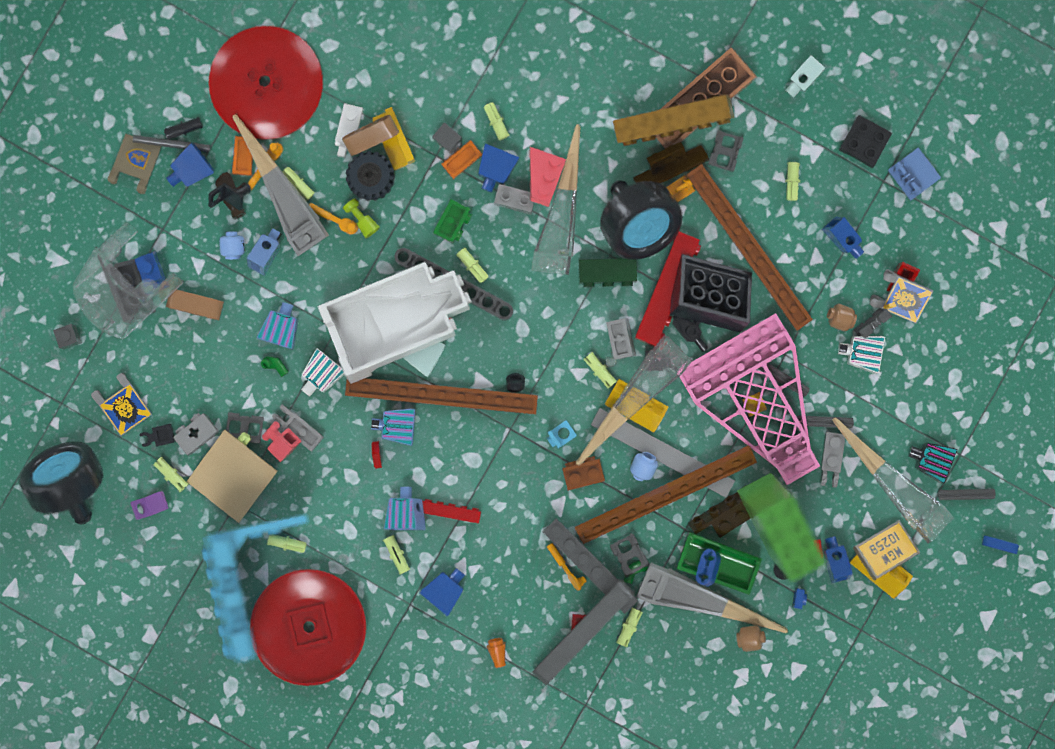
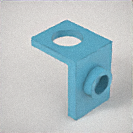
[547,421,577,449]

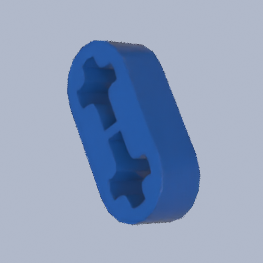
[982,536,1019,554]
[696,549,721,586]

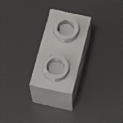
[494,184,535,215]
[173,413,220,456]

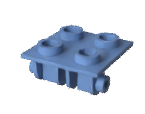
[888,148,941,201]

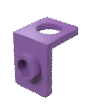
[130,491,169,520]

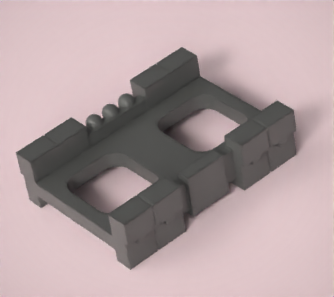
[708,130,744,172]
[853,308,892,339]
[226,412,264,444]
[610,534,650,578]

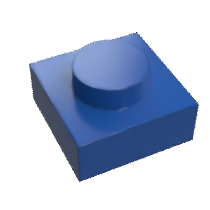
[792,588,807,609]

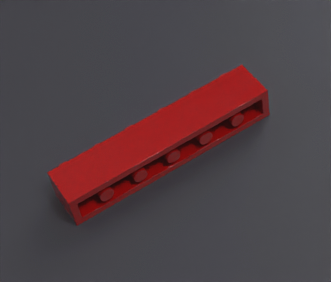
[634,231,701,347]

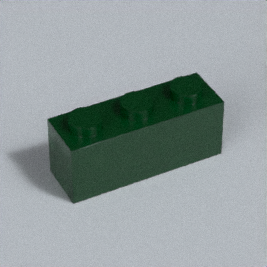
[579,258,637,288]

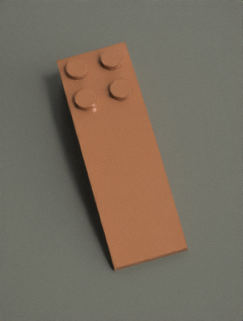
[655,48,757,149]

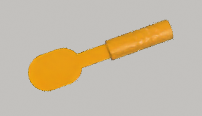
[247,143,283,190]
[309,203,358,235]
[547,543,587,591]

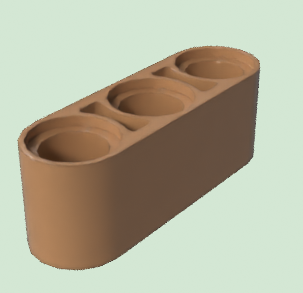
[342,115,399,156]
[166,288,224,320]

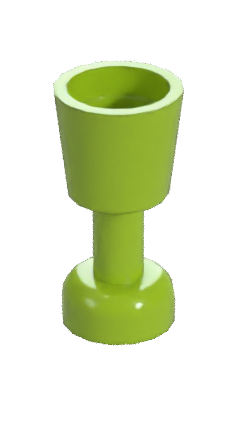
[343,198,380,239]

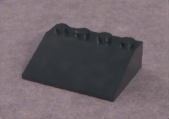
[670,254,752,333]

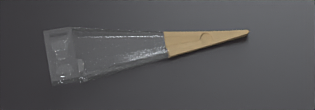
[531,124,580,275]
[576,335,692,465]
[832,418,954,543]

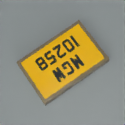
[853,520,920,581]

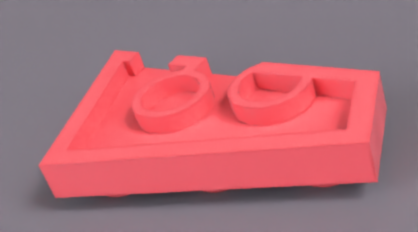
[529,147,566,207]

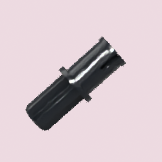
[164,117,203,139]

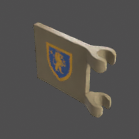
[108,134,162,194]

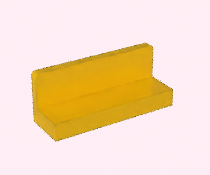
[372,107,415,170]
[605,379,669,432]
[850,554,913,599]

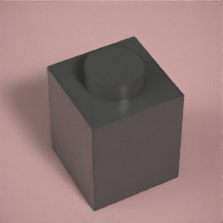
[432,122,462,154]
[53,324,81,350]

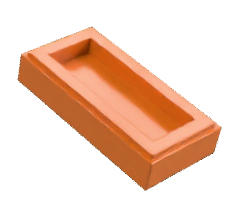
[232,136,253,176]
[441,140,483,180]

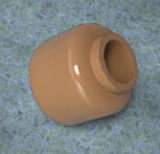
[827,304,857,331]
[737,626,766,652]

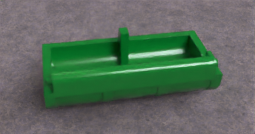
[677,532,762,595]

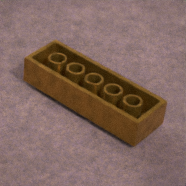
[613,95,734,146]

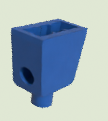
[166,142,215,187]
[478,144,519,193]
[822,217,864,259]
[135,251,168,291]
[823,537,853,584]
[419,568,465,616]

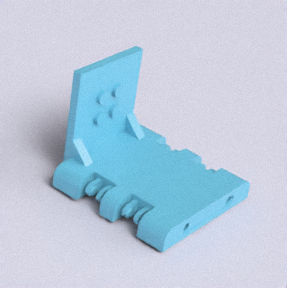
[202,515,308,661]

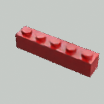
[423,499,481,524]

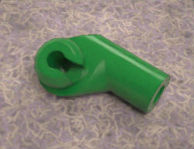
[261,356,289,377]
[623,560,648,584]

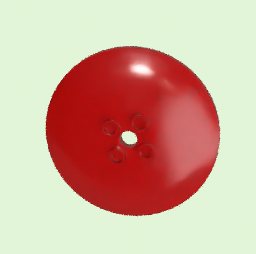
[209,26,323,140]
[250,569,366,686]

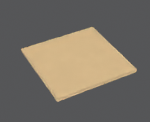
[186,430,278,523]

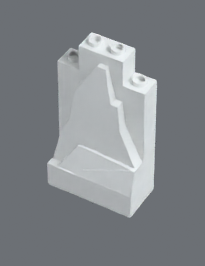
[318,262,471,384]

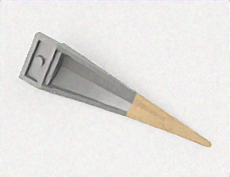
[233,114,329,256]
[636,563,788,633]

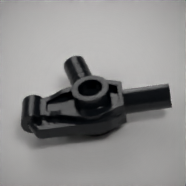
[672,316,708,352]

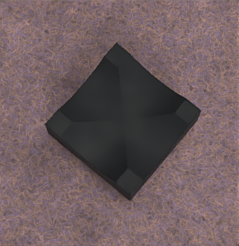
[839,115,892,168]

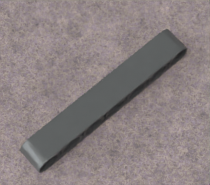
[395,248,513,321]
[532,580,635,686]

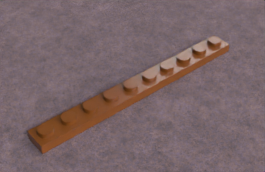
[686,164,813,331]
[345,378,538,415]
[575,445,757,544]

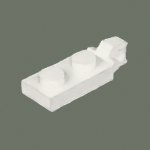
[335,103,363,158]

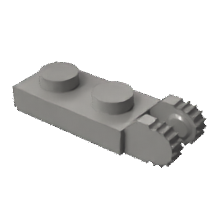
[272,404,324,452]
[820,432,845,488]

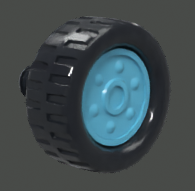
[600,180,683,260]
[19,441,104,525]

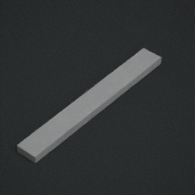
[591,408,735,498]

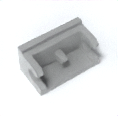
[606,318,636,360]

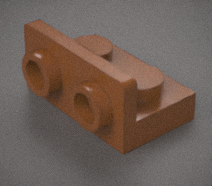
[562,456,605,491]

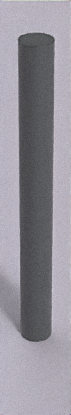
[133,135,210,152]

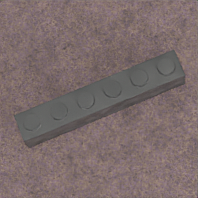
[542,518,638,614]

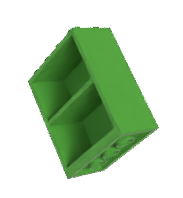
[737,473,826,582]

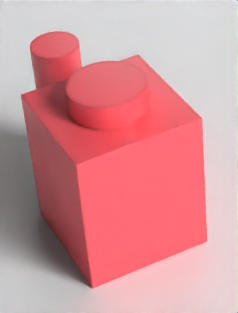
[262,422,302,462]

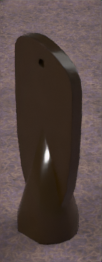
[215,172,246,220]

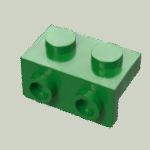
[433,199,473,244]

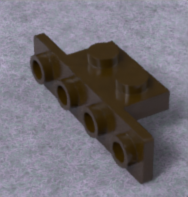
[633,142,709,183]
[688,483,751,538]

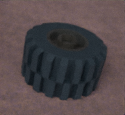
[346,151,395,201]

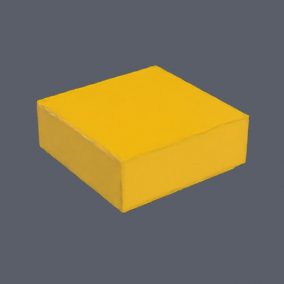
[742,392,767,417]

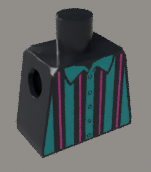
[908,443,958,484]

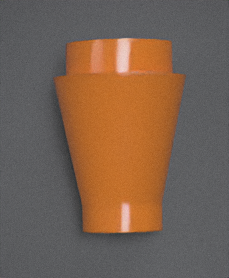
[487,638,506,668]

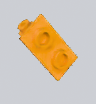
[666,175,695,202]

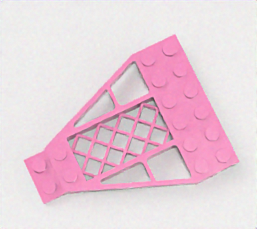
[676,313,820,485]

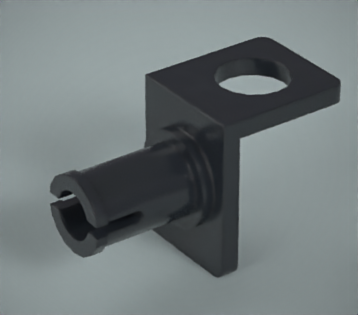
[208,182,251,211]

